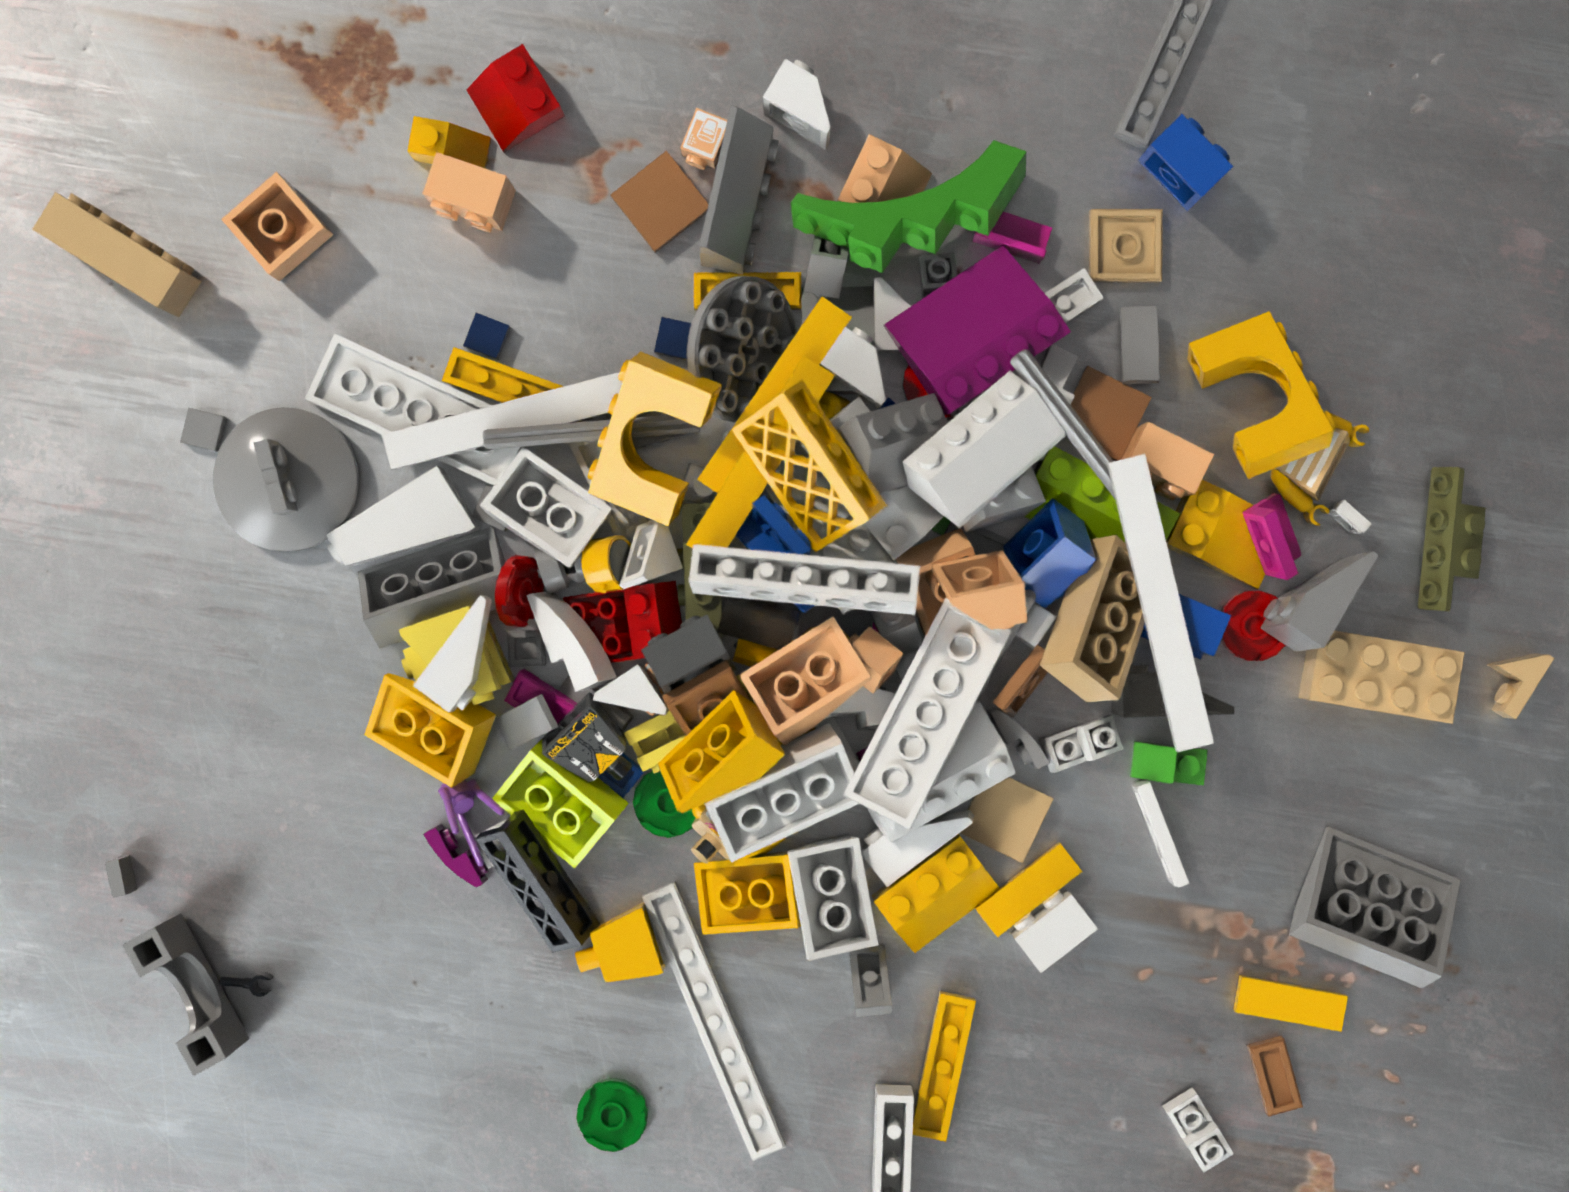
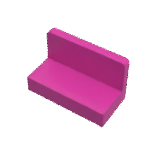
[972,211,1052,264]
[1242,493,1301,580]

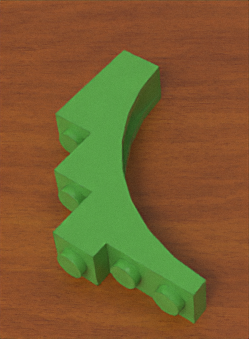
[791,140,1027,273]

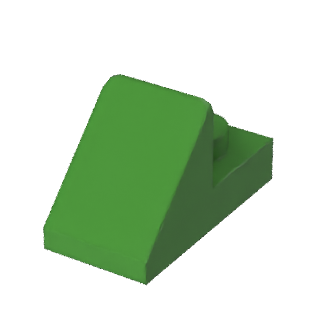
[1130,741,1208,785]

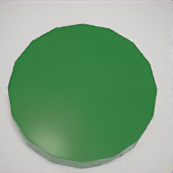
[633,771,696,838]
[576,1078,649,1152]

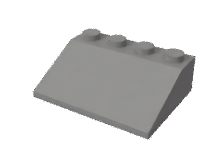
[1289,826,1461,988]

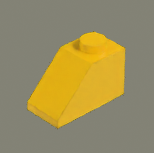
[407,116,491,169]

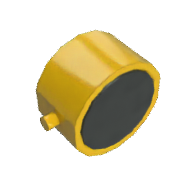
[581,535,631,593]

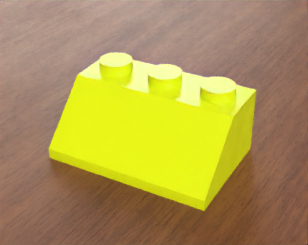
[492,739,629,869]

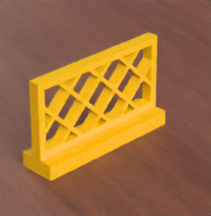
[731,380,887,553]

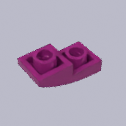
[423,823,489,888]

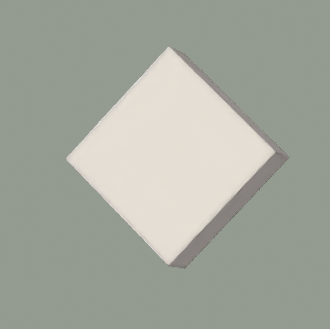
[1329,500,1372,534]

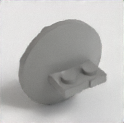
[687,276,797,423]
[213,407,359,552]

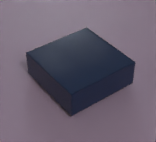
[463,313,511,360]
[654,317,692,360]

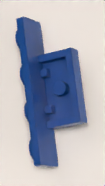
[736,495,815,613]

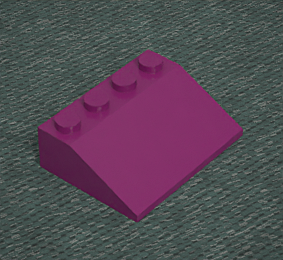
[883,245,1071,415]

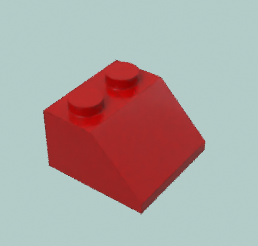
[466,44,565,152]

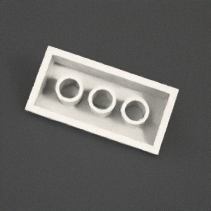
[903,371,1066,528]
[801,396,944,560]
[852,700,1016,843]
[704,723,859,862]

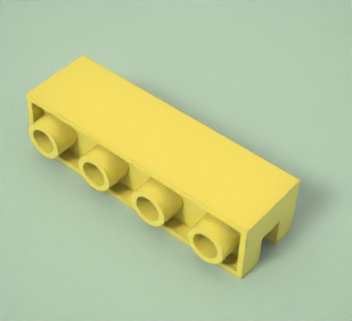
[624,674,756,774]

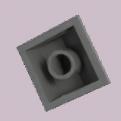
[641,615,737,694]

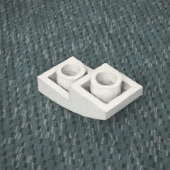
[1039,715,1123,773]
[1162,1087,1234,1173]

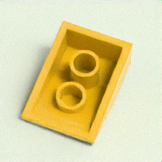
[1166,480,1265,589]
[364,673,496,788]
[658,690,785,813]
[694,851,801,935]

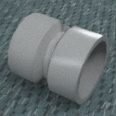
[535,549,586,594]

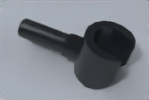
[219,972,273,997]

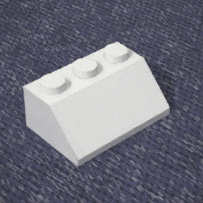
[787,835,878,961]

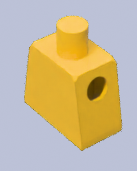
[575,903,665,982]

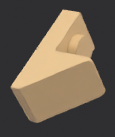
[1487,653,1554,720]

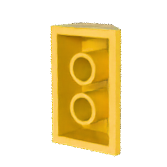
[871,834,1000,953]

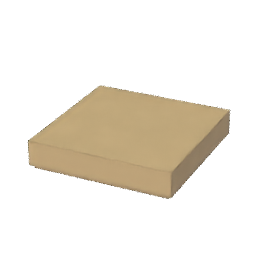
[1089,209,1163,283]
[960,777,1054,863]

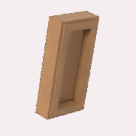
[1247,1036,1303,1117]

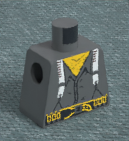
[542,692,632,782]

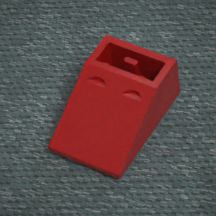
[563,581,682,663]

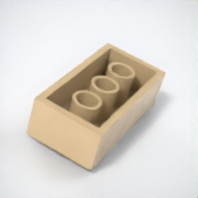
[32,192,202,317]
[1040,535,1145,702]
[1298,630,1465,724]

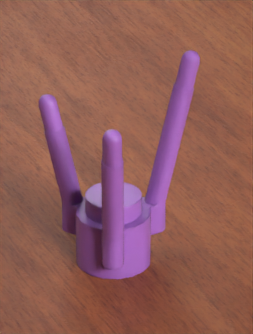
[438,779,505,867]

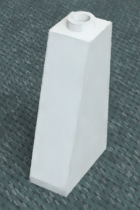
[326,466,480,566]

